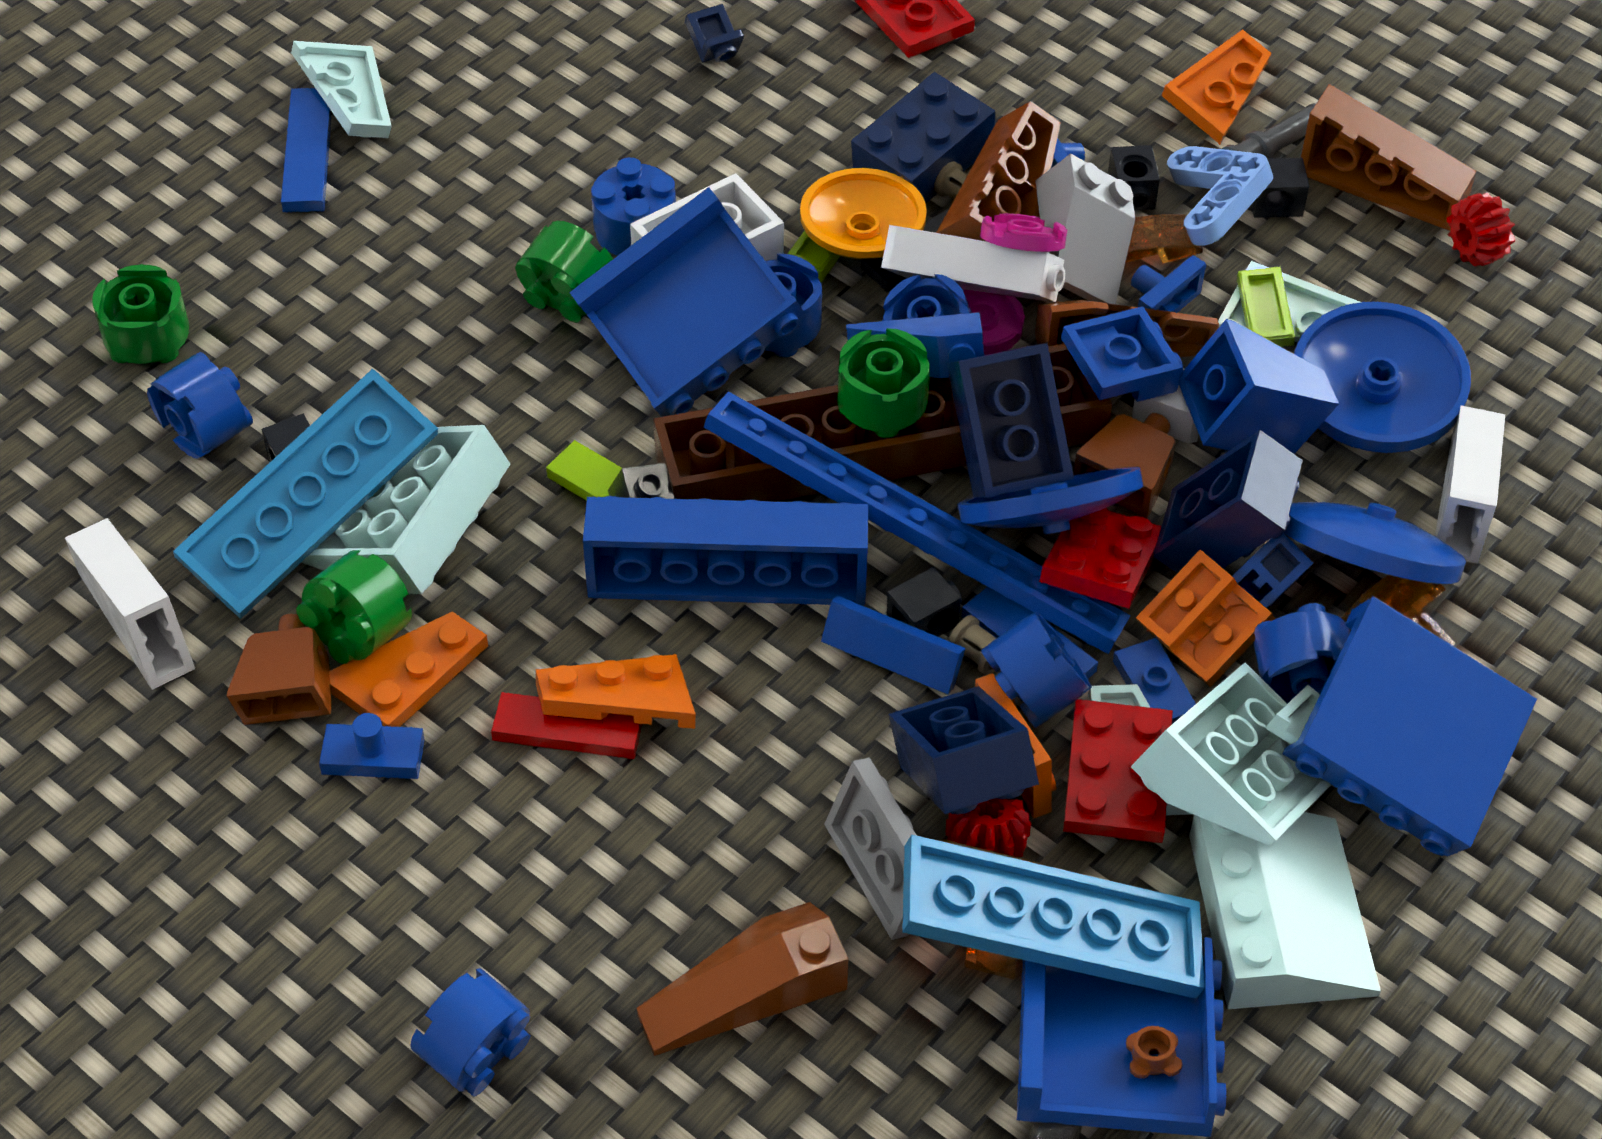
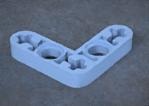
[1167,146,1273,246]

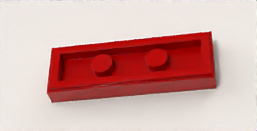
[491,692,642,759]

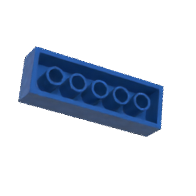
[583,496,868,606]

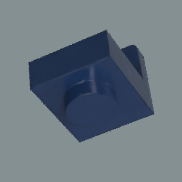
[685,4,744,63]

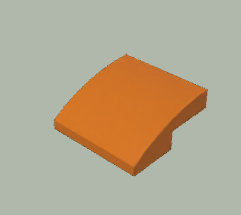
[1136,550,1275,688]

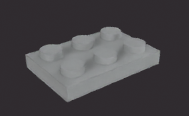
[824,757,917,940]

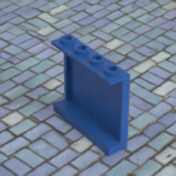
[569,187,806,417]
[1282,596,1537,857]
[1017,937,1226,1137]

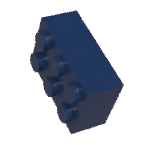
[851,72,995,203]
[947,343,1074,498]
[1153,430,1303,573]
[888,686,1039,814]

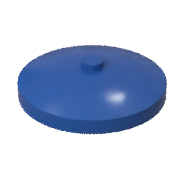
[1294,302,1471,453]
[957,467,1144,534]
[1284,502,1466,584]

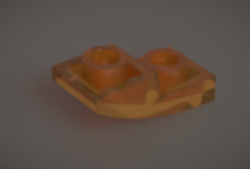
[1125,214,1203,264]

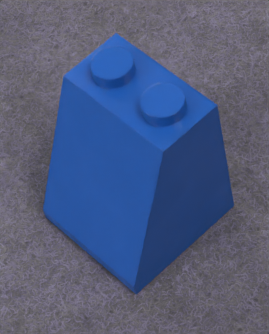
[1179,319,1339,454]

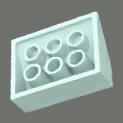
[301,425,511,594]
[1131,663,1331,846]
[1189,812,1381,1009]

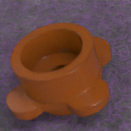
[1126,1026,1182,1079]

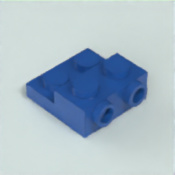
[1061,306,1183,402]

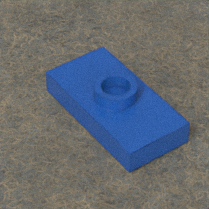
[1113,638,1196,724]

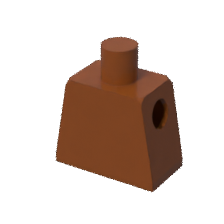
[1073,413,1176,518]
[227,614,331,725]

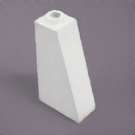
[881,225,1065,302]
[1435,406,1505,564]
[65,518,195,690]

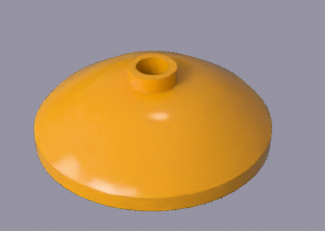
[800,168,927,259]

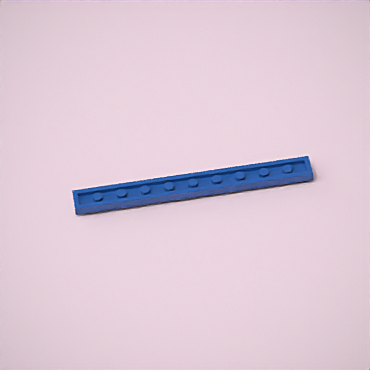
[703,391,1131,654]

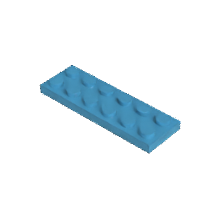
[173,368,438,619]
[902,835,1205,999]

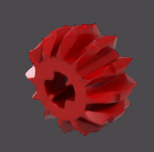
[1446,192,1516,267]
[945,798,1031,858]

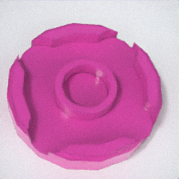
[980,213,1067,252]
[962,289,1025,355]

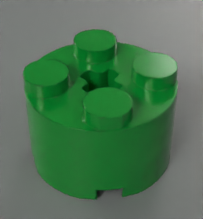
[515,220,613,323]
[92,264,189,364]
[838,328,930,438]
[296,550,412,664]

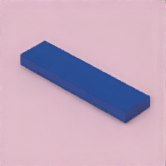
[281,88,332,212]

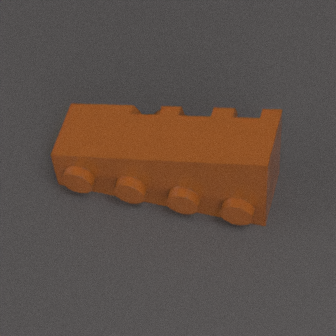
[1301,84,1476,231]
[936,101,1061,241]

